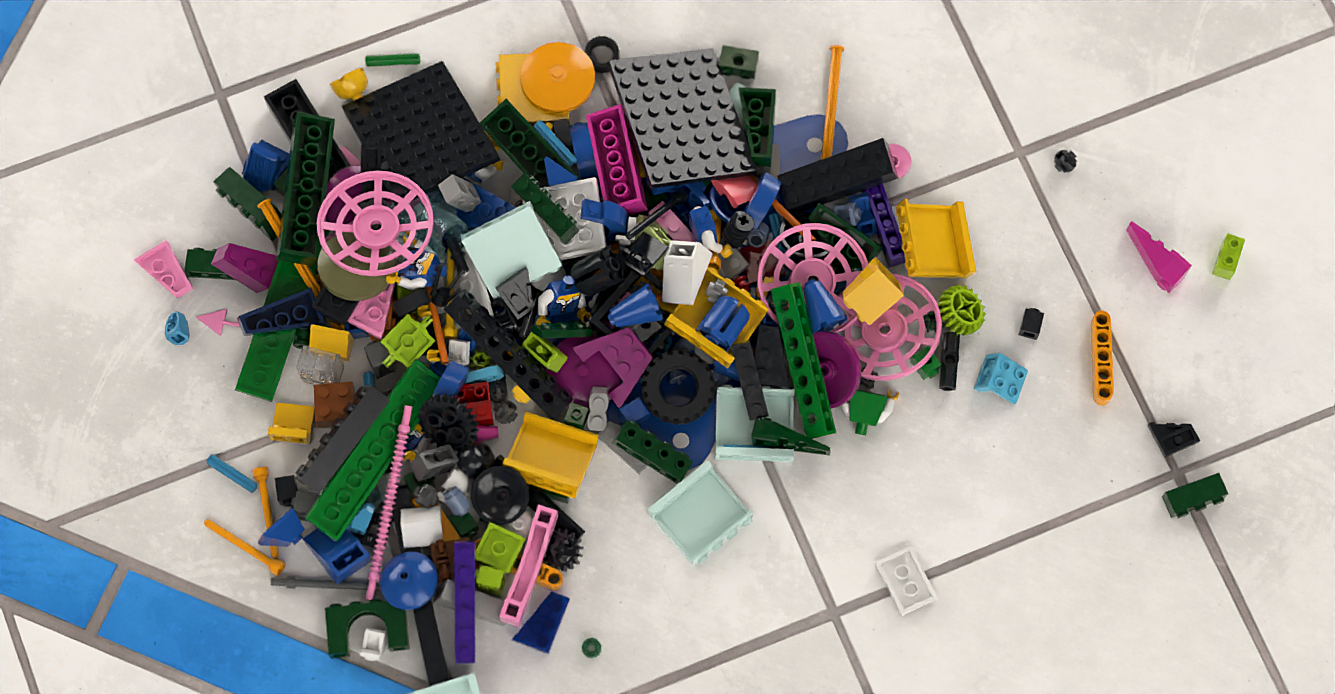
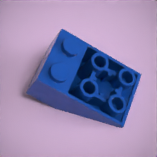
[302,528,370,585]

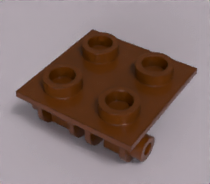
[430,537,470,582]

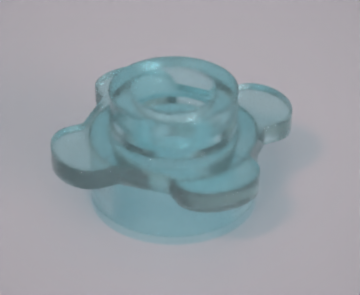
[363,488,386,511]

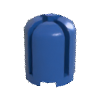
[696,296,750,352]

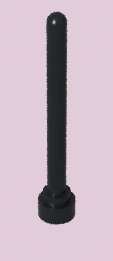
[626,188,688,240]

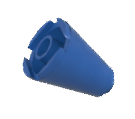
[803,279,848,334]
[608,284,664,328]

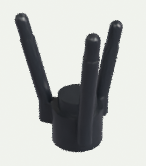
[429,263,465,307]

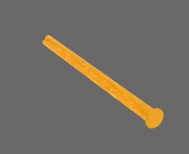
[821,45,844,160]
[257,198,345,330]

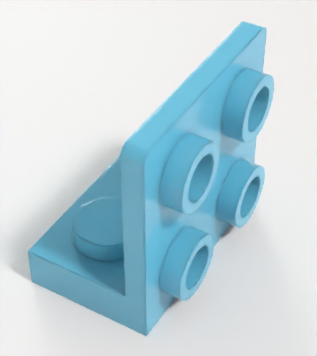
[974,353,1028,404]

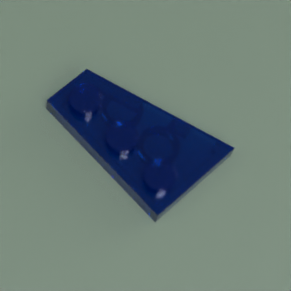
[511,591,570,655]

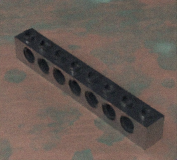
[444,289,573,420]

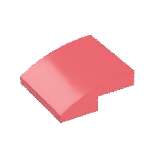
[711,176,757,209]

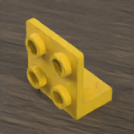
[268,403,315,444]

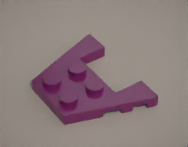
[573,327,654,408]

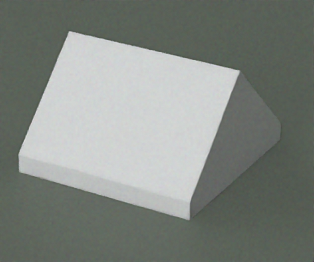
[401,505,443,548]

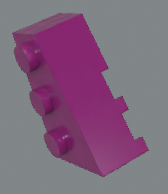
[211,243,279,293]

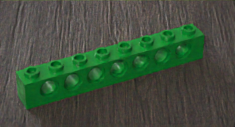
[771,282,836,439]

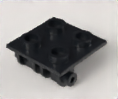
[619,231,669,276]

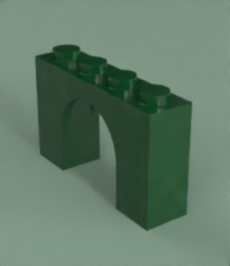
[325,599,410,659]

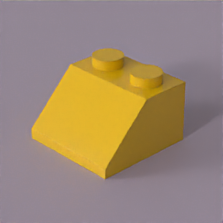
[309,324,354,363]

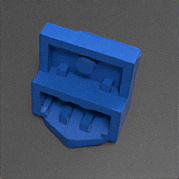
[242,139,289,191]

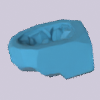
[165,311,190,345]
[346,503,375,535]

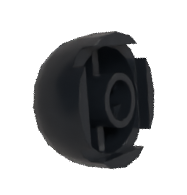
[456,441,495,480]

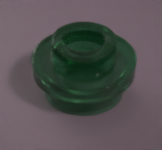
[582,638,602,658]

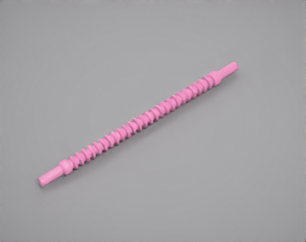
[366,405,412,600]

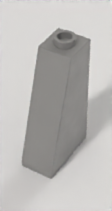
[434,579,507,626]

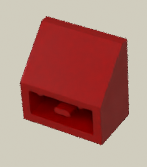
[455,382,494,426]

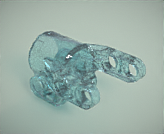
[387,188,468,260]

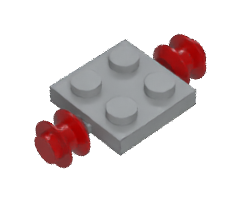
[710,238,751,292]

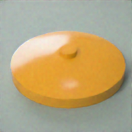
[520,42,595,113]

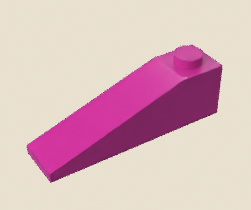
[1126,221,1192,293]

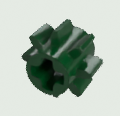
[923,311,944,333]

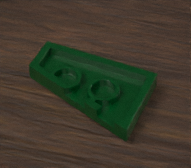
[532,320,593,338]

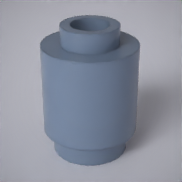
[748,222,769,247]
[443,486,471,516]

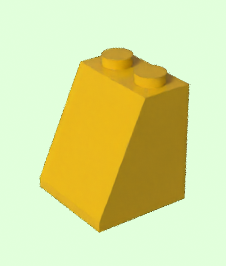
[843,257,904,325]

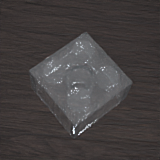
[296,346,345,384]

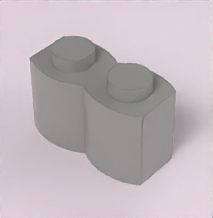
[587,386,609,431]

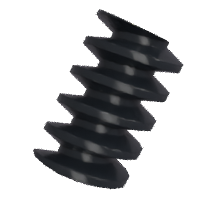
[722,211,755,249]

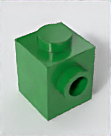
[911,346,941,380]

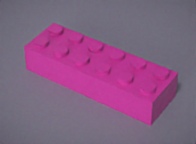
[586,104,648,216]

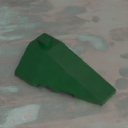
[808,203,884,272]
[751,417,831,456]

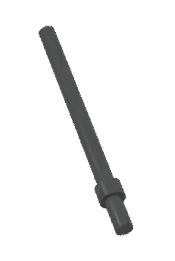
[271,577,381,591]

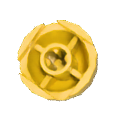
[329,67,368,101]

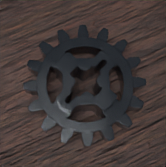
[543,529,584,572]

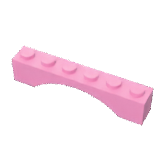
[500,505,558,627]

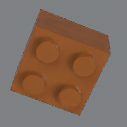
[313,381,355,428]

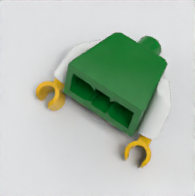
[842,389,899,435]

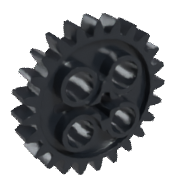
[418,393,479,452]

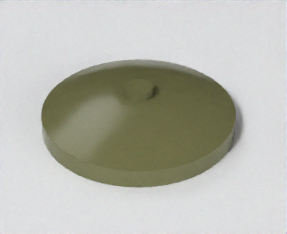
[318,232,396,301]

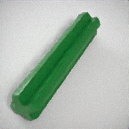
[365,53,420,67]

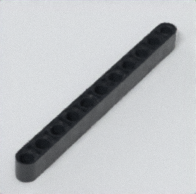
[387,484,449,687]

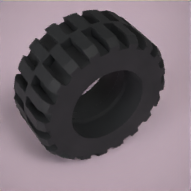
[641,350,716,425]

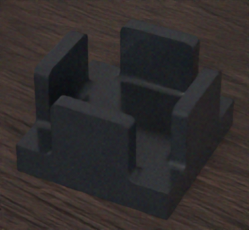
[312,286,360,326]

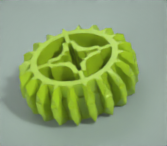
[938,284,986,336]

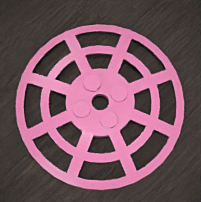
[317,171,434,276]
[757,223,869,333]
[833,273,942,381]

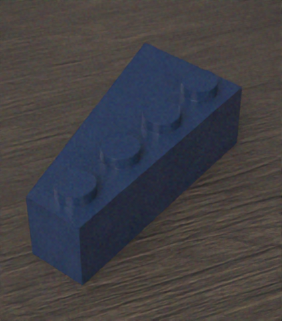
[237,288,326,336]

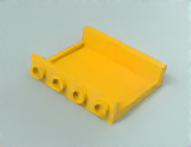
[496,53,570,126]
[896,199,976,279]
[664,267,769,369]
[502,411,599,499]

